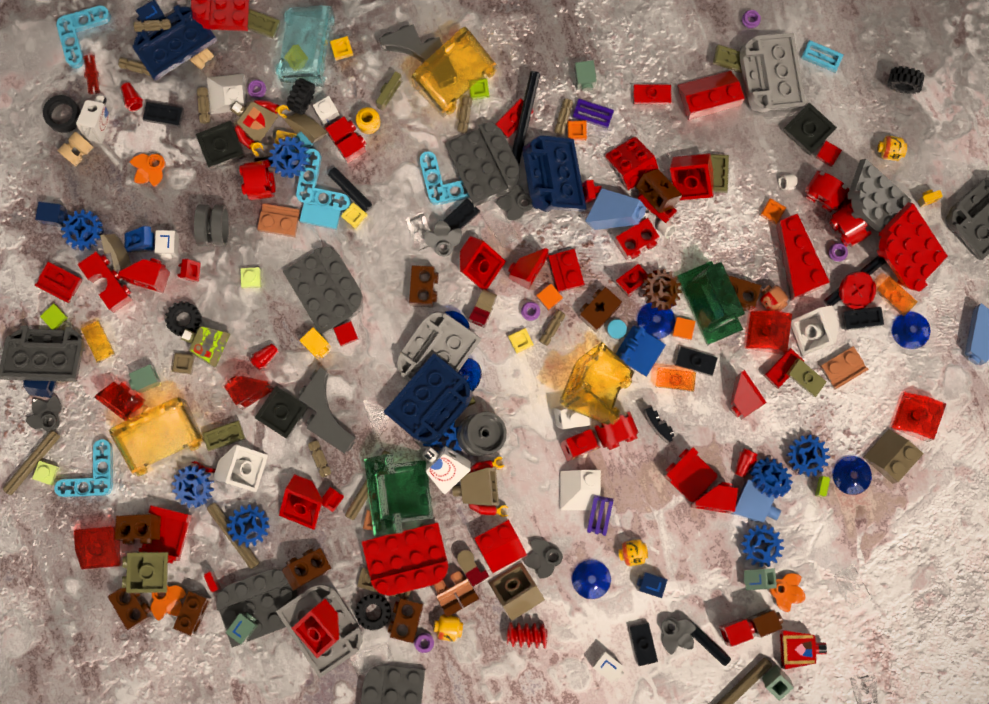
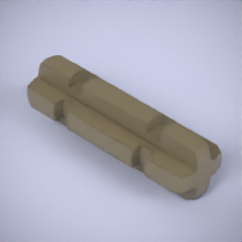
[133,19,171,32]
[118,57,151,76]
[197,87,211,124]
[457,96,472,133]
[554,98,573,135]
[540,310,565,346]
[308,440,331,478]

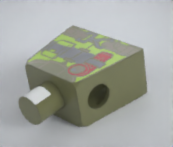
[181,326,230,368]

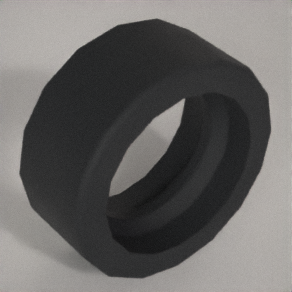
[43,95,81,133]

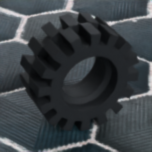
[887,66,925,94]
[286,78,315,115]
[165,301,202,337]
[355,594,392,630]

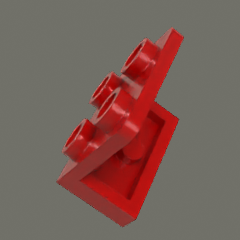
[605,137,659,190]
[664,447,717,502]

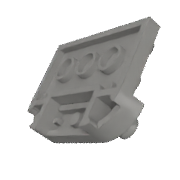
[740,33,806,113]
[397,311,482,382]
[276,585,363,678]

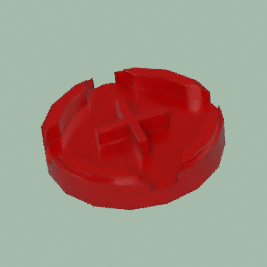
[839,271,876,310]

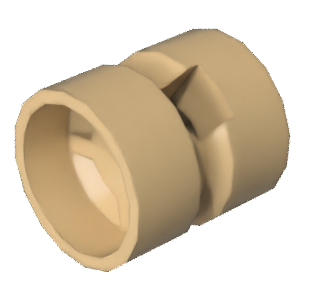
[57,132,94,167]

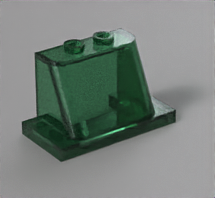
[677,261,745,346]
[364,454,433,536]

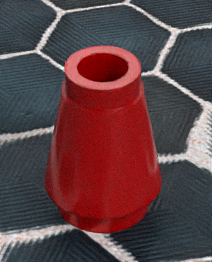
[121,83,143,111]
[249,343,279,370]
[735,448,758,478]

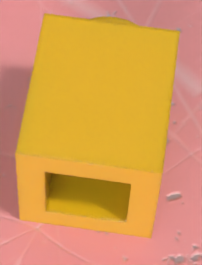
[299,327,331,359]

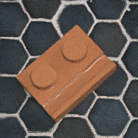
[257,203,300,237]
[820,346,869,390]

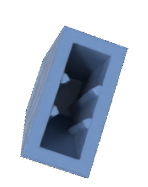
[585,188,646,230]
[965,303,989,365]

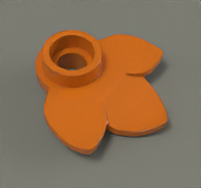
[130,154,165,187]
[769,573,806,612]
[151,585,187,621]

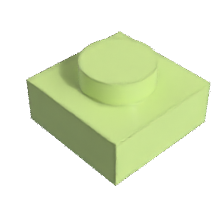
[241,267,261,288]
[32,461,59,485]

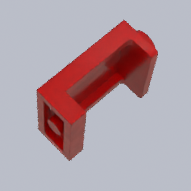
[138,505,192,564]

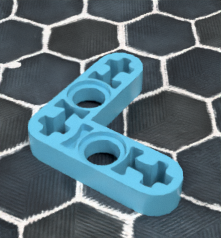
[56,6,111,69]
[296,149,351,211]
[420,151,470,205]
[54,439,113,497]

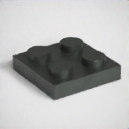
[783,102,837,155]
[196,120,245,170]
[255,386,309,439]

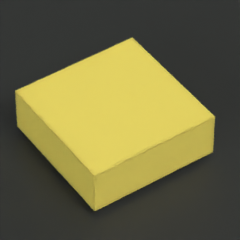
[341,202,368,229]
[508,328,534,354]

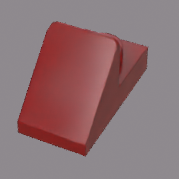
[616,264,648,297]

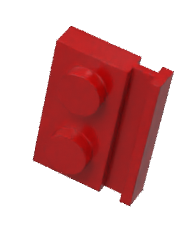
[548,249,585,292]
[34,262,83,304]

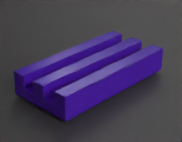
[572,99,614,129]
[587,495,614,536]

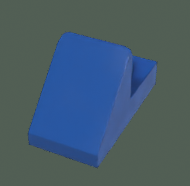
[125,226,154,252]

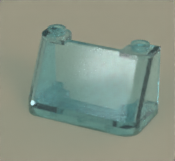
[275,5,335,87]

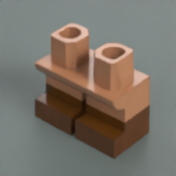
[434,571,480,617]

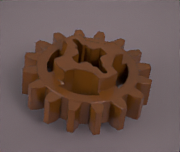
[642,269,682,311]

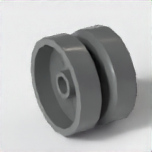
[194,204,229,247]
[457,411,507,457]

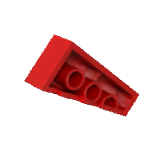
[776,213,830,301]

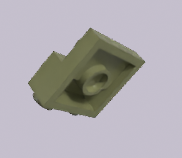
[122,552,168,593]

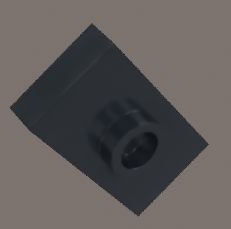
[143,102,184,127]
[444,198,480,230]
[842,306,884,331]
[675,347,718,377]
[629,623,658,666]

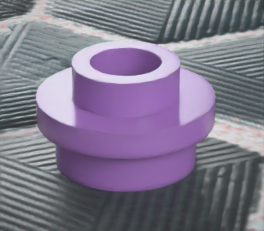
[742,10,761,29]
[247,80,266,99]
[828,243,848,262]
[521,302,540,321]
[414,633,434,653]

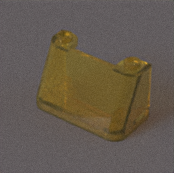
[411,27,497,117]
[559,342,634,425]
[109,397,205,477]

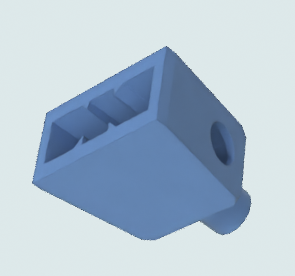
[731,479,781,523]

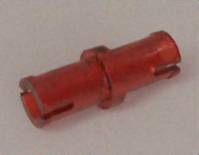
[83,55,100,94]

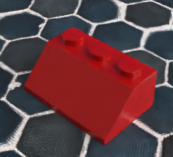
[677,70,745,120]

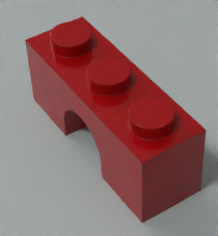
[77,251,133,313]

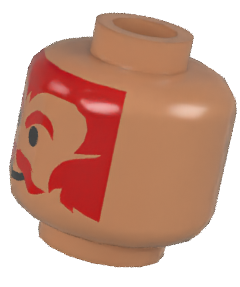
[760,285,788,314]

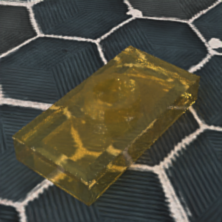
[81,321,116,363]

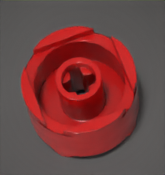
[239,160,276,201]
[804,170,850,213]
[829,203,872,248]
[594,411,639,450]

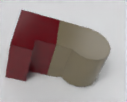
[469,289,497,328]
[457,550,490,587]

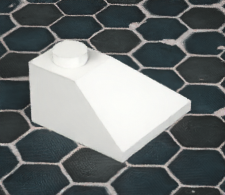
[207,74,247,114]
[790,306,839,356]
[213,445,268,492]
[560,470,601,511]

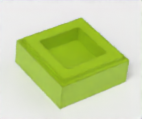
[469,78,490,100]
[40,304,68,330]
[815,476,830,498]

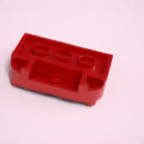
[191,0,250,31]
[876,202,948,292]
[361,523,448,596]

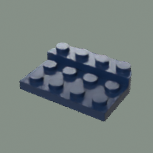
[132,5,218,81]
[522,136,586,212]
[383,353,473,444]

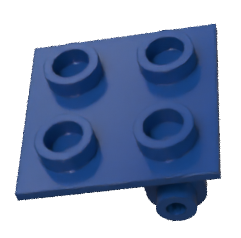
[614,325,666,377]

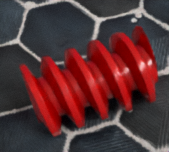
[507,622,547,649]

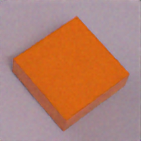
[567,121,587,141]
[760,198,787,225]
[536,284,563,311]
[672,317,696,341]

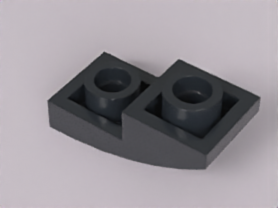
[643,407,674,444]

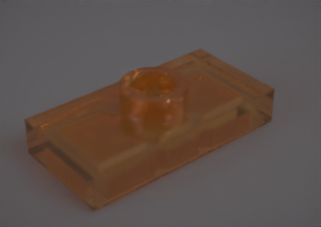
[876,276,918,317]
[655,368,696,392]

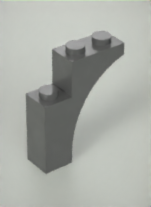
[379,25,457,89]
[298,367,358,455]

